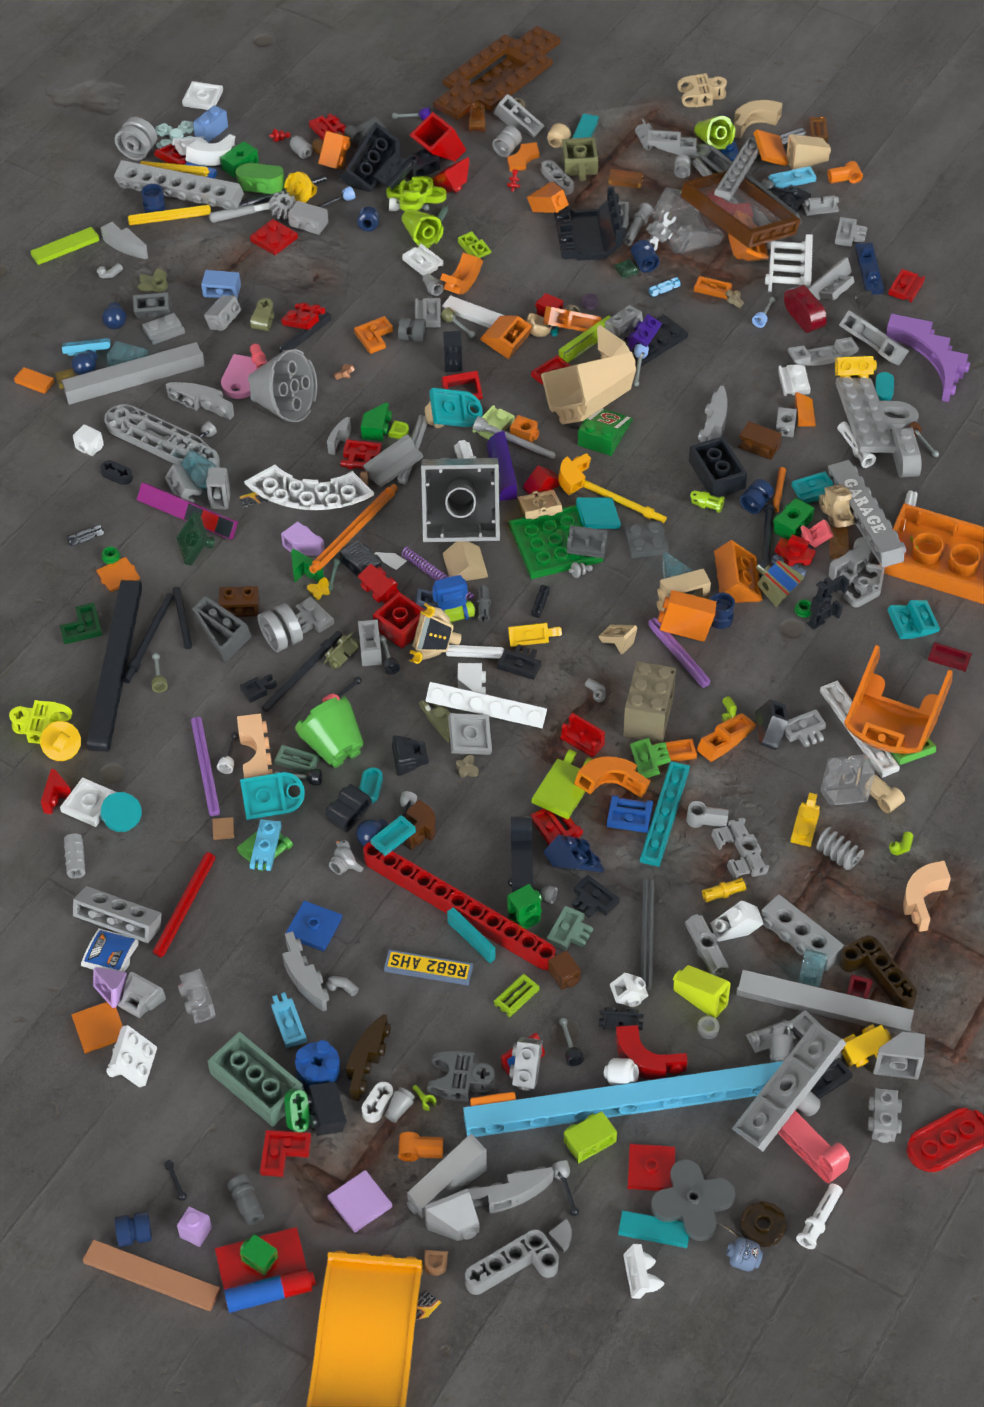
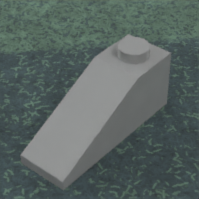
[494,94,545,137]

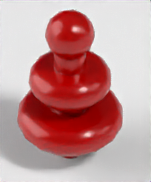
[269,129,291,143]
[507,169,520,192]

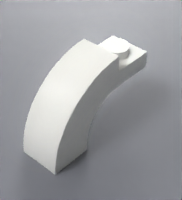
[185,134,235,166]

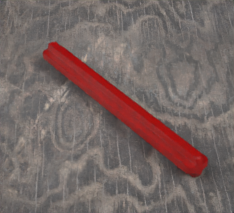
[153,852,216,958]

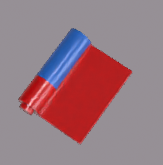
[215,1227,316,1313]

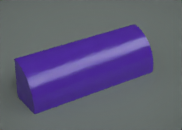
[487,431,517,501]

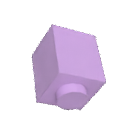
[177,1206,212,1247]

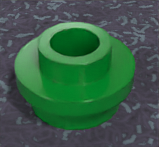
[101,546,121,564]
[794,599,812,618]

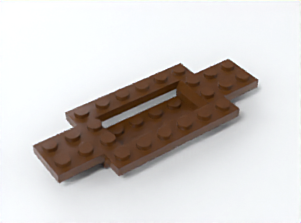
[433,26,561,120]

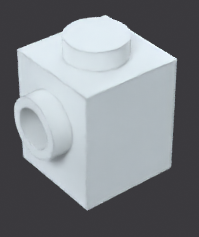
[73,424,104,456]

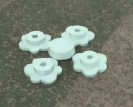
[155,121,194,148]

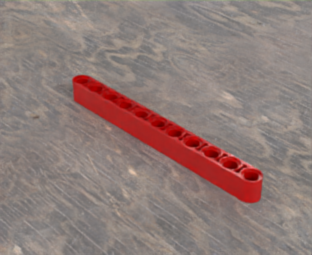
[363,842,556,971]

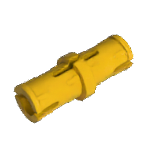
[702,878,746,903]

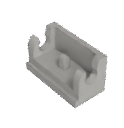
[165,464,202,502]

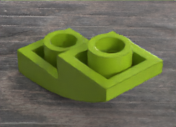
[457,231,491,258]

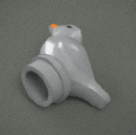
[329,840,363,875]

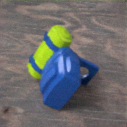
[432,575,475,622]

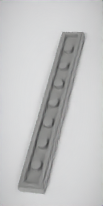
[714,137,759,200]

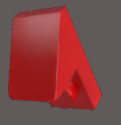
[41,769,71,814]

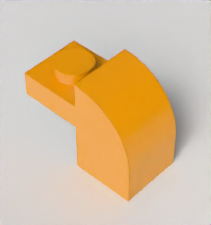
[558,453,591,495]

